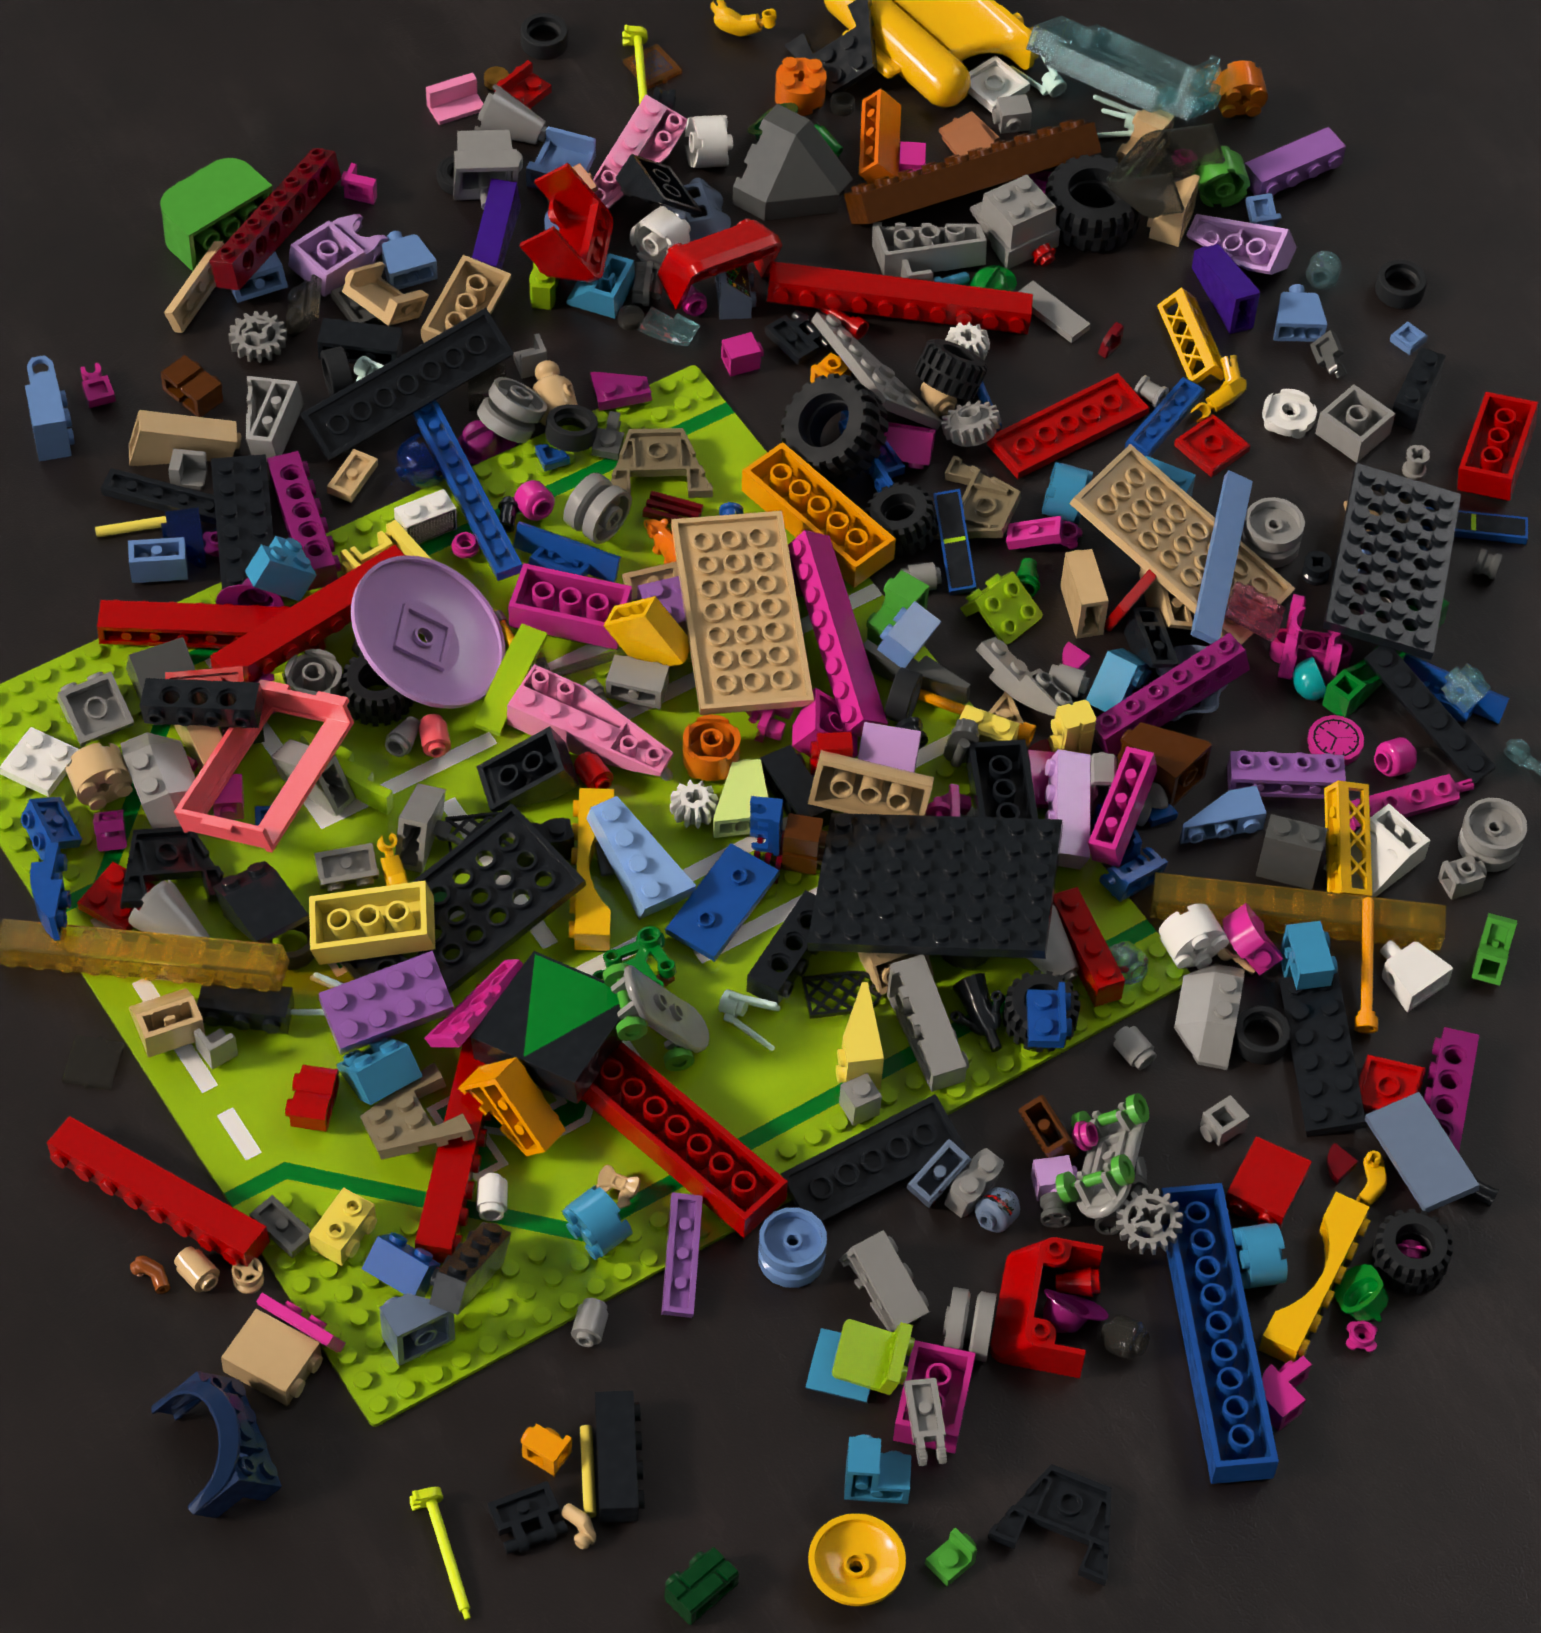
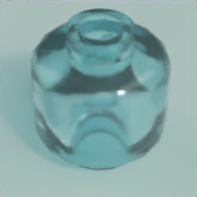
[1306,251,1342,290]
[1109,941,1149,985]

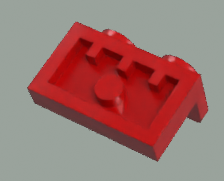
[494,60,552,109]

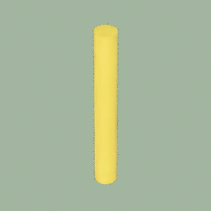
[95,514,179,538]
[580,1425,597,1518]

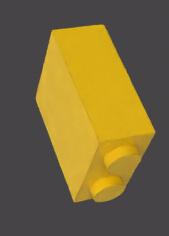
[603,596,690,667]

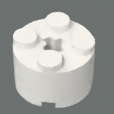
[685,115,733,168]
[630,206,691,269]
[1159,903,1229,969]

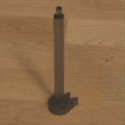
[535,648,628,677]

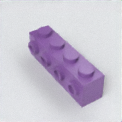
[1245,127,1346,196]
[1227,750,1346,799]

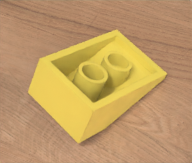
[836,982,884,1090]

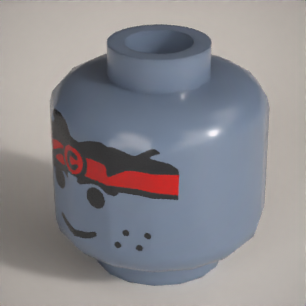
[975,1187,1020,1233]

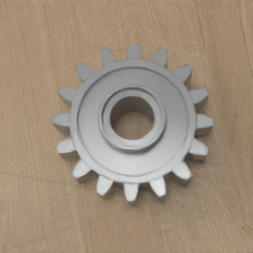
[941,400,1001,447]

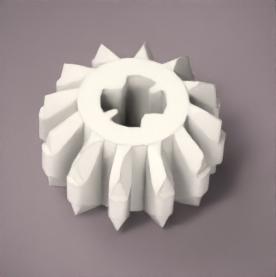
[945,321,990,360]
[670,780,718,829]

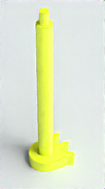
[622,25,648,104]
[409,1486,471,1620]

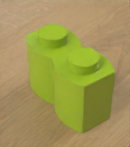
[529,262,559,310]

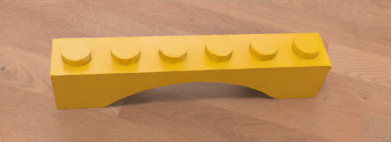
[569,788,614,951]
[1259,1192,1371,1363]

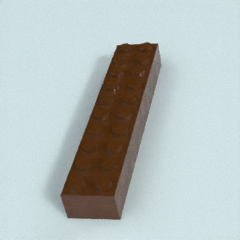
[844,118,1102,224]

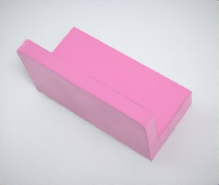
[426,72,483,125]

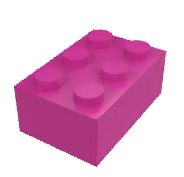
[893,1340,976,1454]

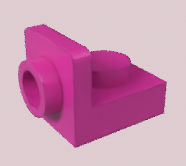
[341,163,377,205]

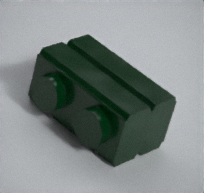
[664,1547,739,1625]

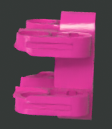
[1269,594,1353,687]

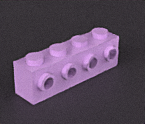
[1045,749,1091,870]

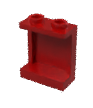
[1225,1136,1312,1229]

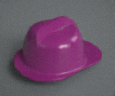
[458,420,517,464]
[216,578,284,607]
[1042,1289,1109,1333]

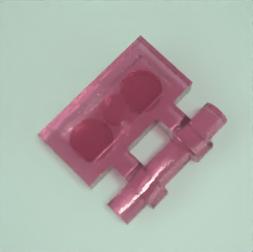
[1225,581,1285,642]

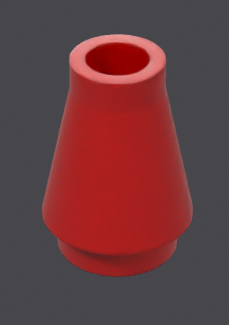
[1056,1266,1101,1297]

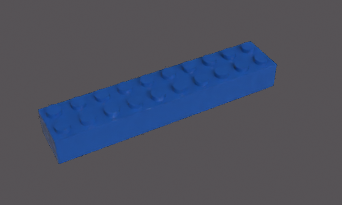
[1160,1183,1279,1484]

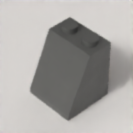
[126,637,195,726]
[1256,814,1328,890]

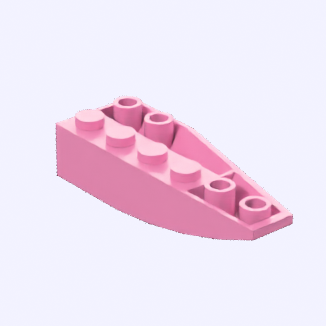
[593,94,687,209]
[507,664,673,776]

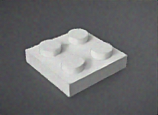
[968,55,1030,113]
[0,727,79,797]

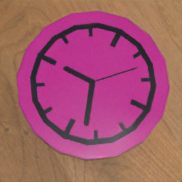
[1307,715,1364,765]

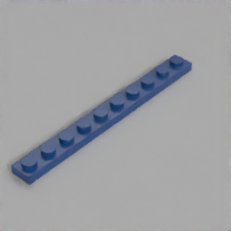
[412,400,523,581]

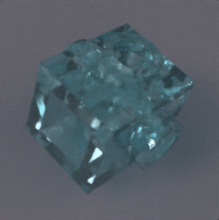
[1441,663,1491,713]

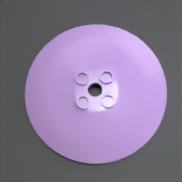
[351,555,506,709]

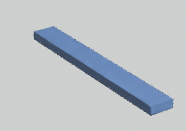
[1190,470,1253,644]

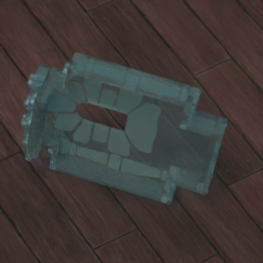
[1026,16,1221,121]

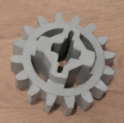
[228,311,287,363]
[1116,1187,1183,1255]

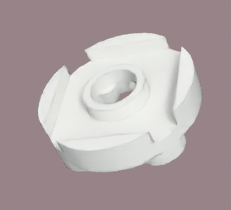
[1262,389,1317,439]

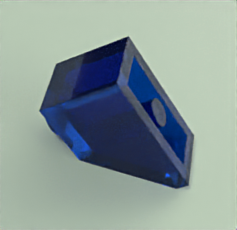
[161,508,207,568]

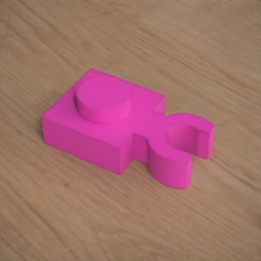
[81,363,116,408]

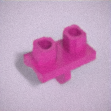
[745,707,794,743]
[926,783,972,817]

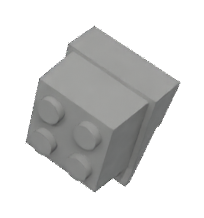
[453,130,519,210]
[970,175,1060,269]

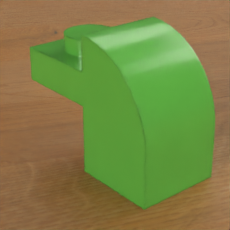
[1471,913,1517,986]

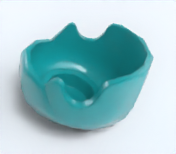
[1293,657,1326,701]

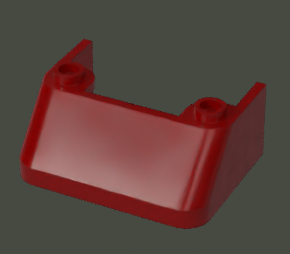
[520,163,614,283]
[657,218,783,309]
[990,1237,1104,1378]

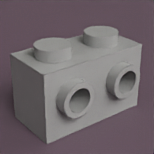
[606,654,669,709]

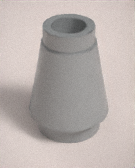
[385,716,420,757]

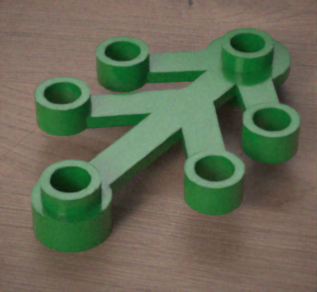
[592,926,677,988]

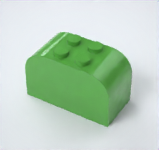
[160,158,273,271]

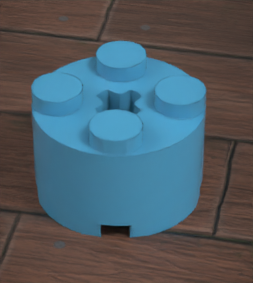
[1042,462,1093,524]
[562,1185,632,1260]
[1232,1223,1288,1290]

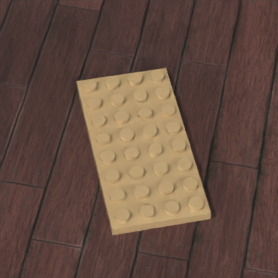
[1069,444,1295,645]
[671,511,814,715]

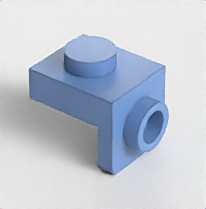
[1245,193,1282,227]

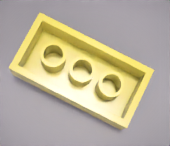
[309,881,435,965]

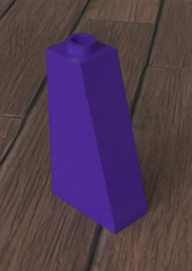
[472,178,521,270]
[1192,244,1260,334]

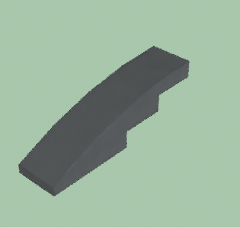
[863,640,971,705]

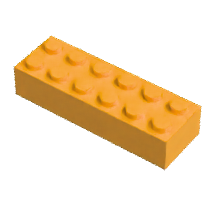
[742,442,896,588]

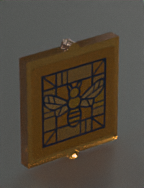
[623,44,682,90]

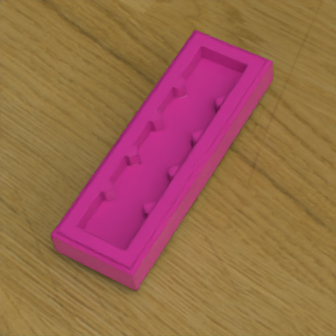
[256,1293,346,1353]

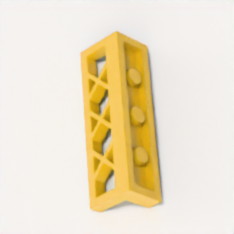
[1157,287,1225,384]
[1324,780,1372,900]

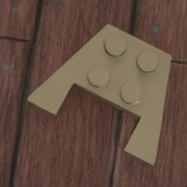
[611,428,713,498]
[933,456,1021,539]
[360,1063,475,1160]

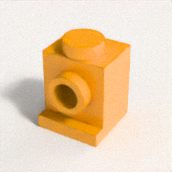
[810,352,851,383]
[521,1423,572,1476]

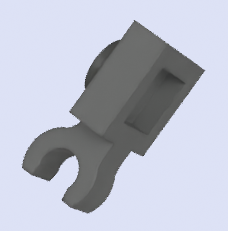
[1310,330,1347,380]
[592,411,624,460]

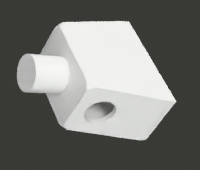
[1380,940,1453,1012]

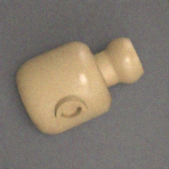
[532,360,578,426]

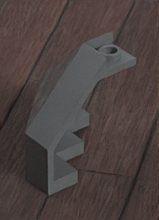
[732,104,853,221]

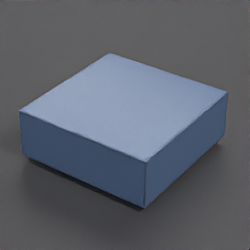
[1390,321,1428,355]

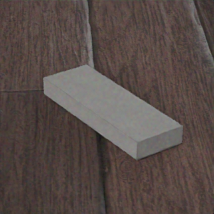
[1018,281,1090,343]

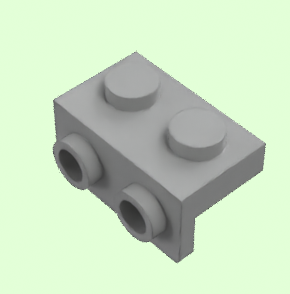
[314,843,379,892]

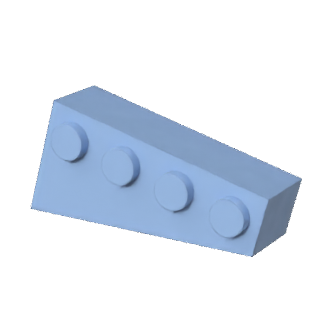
[586,796,696,920]

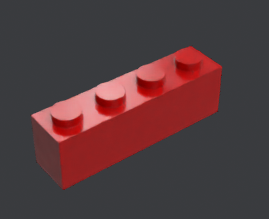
[1053,887,1125,1007]

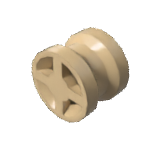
[232,1258,264,1294]

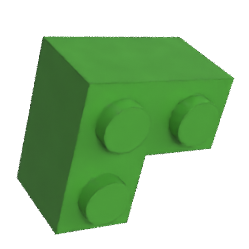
[866,570,929,647]

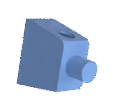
[382,231,438,290]
[1273,284,1327,342]

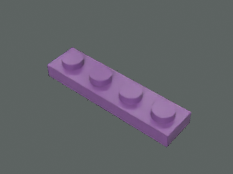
[661,1192,703,1318]

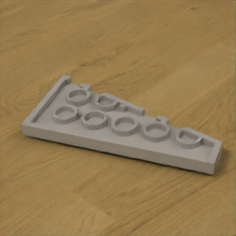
[811,312,943,430]

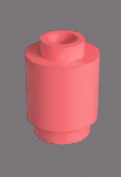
[419,714,451,758]

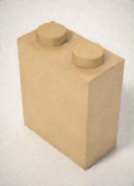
[1060,549,1109,639]
[221,1309,323,1406]

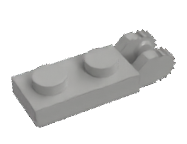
[904,1378,947,1466]

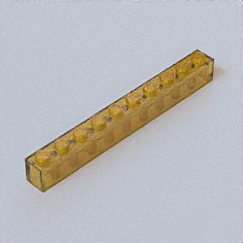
[1150,872,1446,950]
[0,919,290,992]

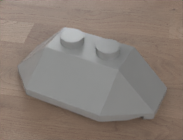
[120,732,196,828]
[1174,963,1244,1070]

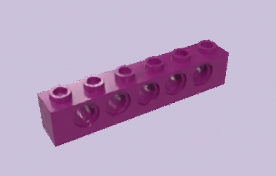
[266,451,341,591]
[1094,632,1250,756]
[1423,1027,1479,1153]

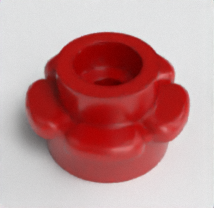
[1032,243,1056,267]

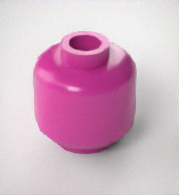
[514,480,555,521]
[1374,737,1417,777]

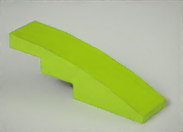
[474,624,547,736]
[300,730,393,815]

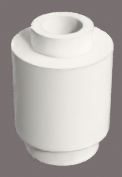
[476,1173,508,1221]

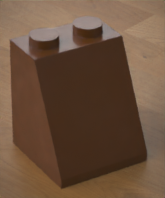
[1117,722,1212,807]

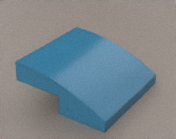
[805,1328,870,1403]

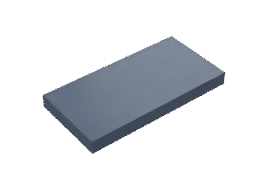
[1365,1092,1479,1212]

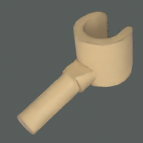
[1217,941,1255,976]

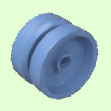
[758,1208,827,1288]

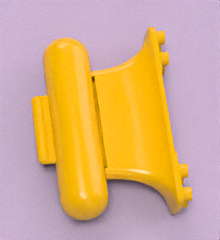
[824,0,1041,108]

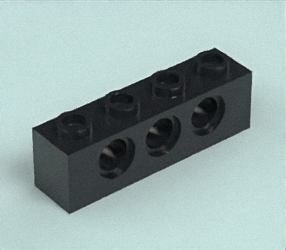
[139,678,264,729]
[746,890,819,1005]

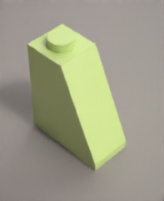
[713,759,768,838]

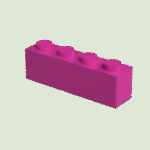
[1088,746,1157,867]

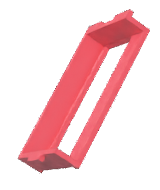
[174,679,354,853]

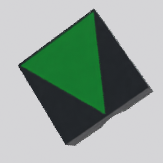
[470,951,632,1104]

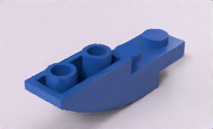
[30,842,71,941]

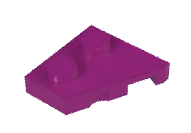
[590,372,652,411]

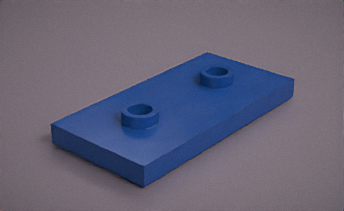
[665,843,779,962]

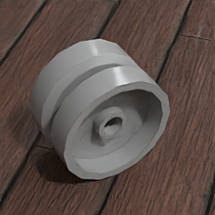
[477,377,547,443]
[563,473,632,544]
[1241,497,1305,568]
[1458,798,1527,872]
[942,1287,997,1362]

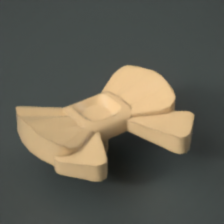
[596,1165,641,1209]

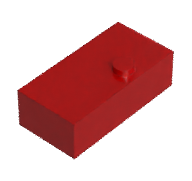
[1457,392,1538,501]

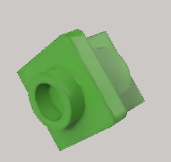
[925,1528,977,1586]

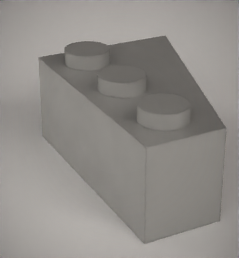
[246,376,304,462]
[839,1230,929,1332]

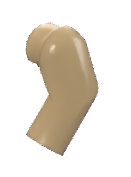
[561,1503,597,1549]

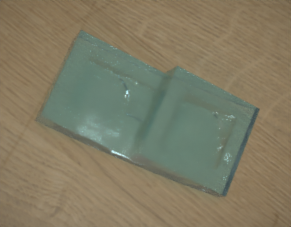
[638,306,700,346]

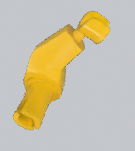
[710,0,777,37]
[1190,355,1247,422]
[377,833,409,886]

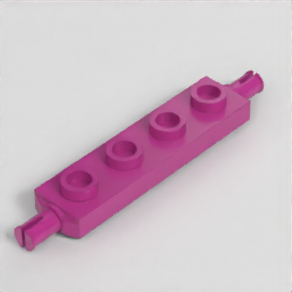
[1349,774,1474,832]

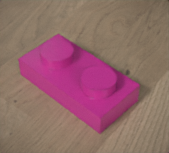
[1006,516,1064,550]

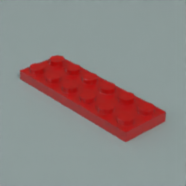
[987,373,1149,480]

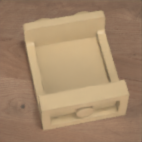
[342,262,429,326]

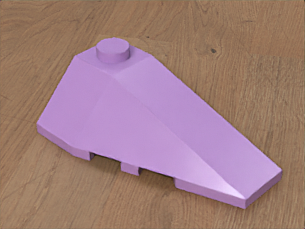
[1186,214,1297,275]

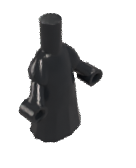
[950,973,1005,1052]

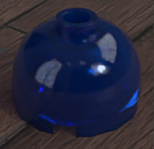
[395,433,445,489]

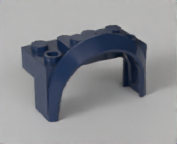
[151,1371,282,1518]

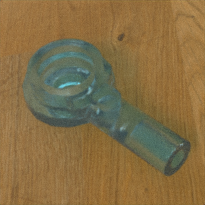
[1504,739,1541,776]

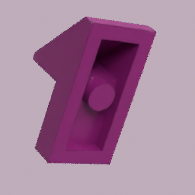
[93,809,127,851]

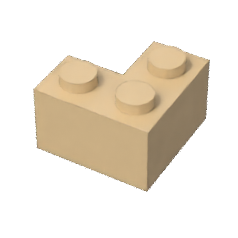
[1116,103,1175,182]

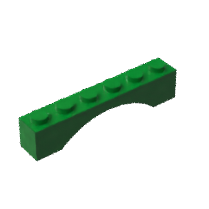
[1322,598,1450,718]

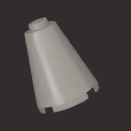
[474,84,547,145]
[128,879,211,959]
[1027,905,1080,983]

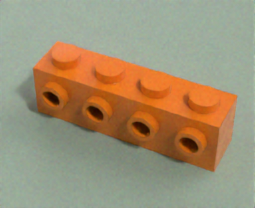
[859,89,901,184]

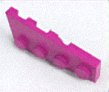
[424,959,523,1048]

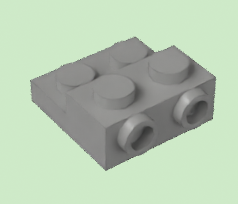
[57,672,134,746]

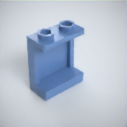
[526,126,596,190]

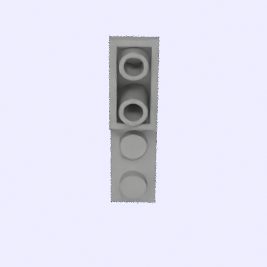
[976,637,1073,716]

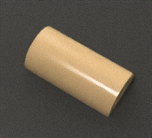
[421,255,511,343]
[808,750,934,816]

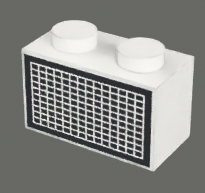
[394,489,457,544]

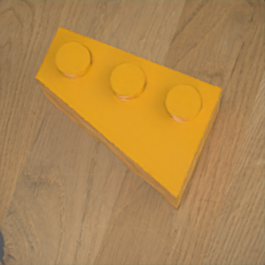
[458,1057,566,1156]

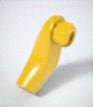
[1356,1150,1387,1207]

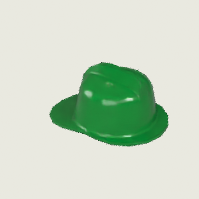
[968,265,1017,291]
[1334,1264,1389,1322]

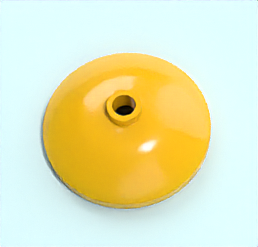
[808,1514,906,1606]

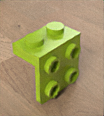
[960,571,1043,645]
[832,1319,915,1395]

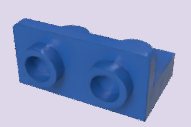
[21,797,82,860]
[1026,982,1072,1048]

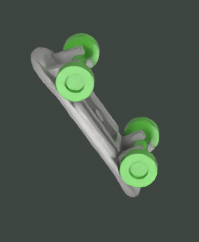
[603,963,709,1071]
[1055,1093,1149,1219]

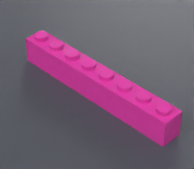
[788,530,888,737]

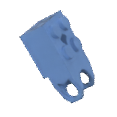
[25,355,75,462]

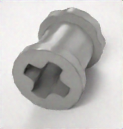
[1134,375,1169,408]
[1402,445,1430,480]

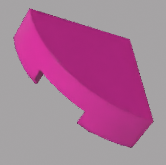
[1062,641,1090,670]

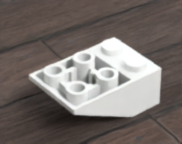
[1323,804,1430,903]

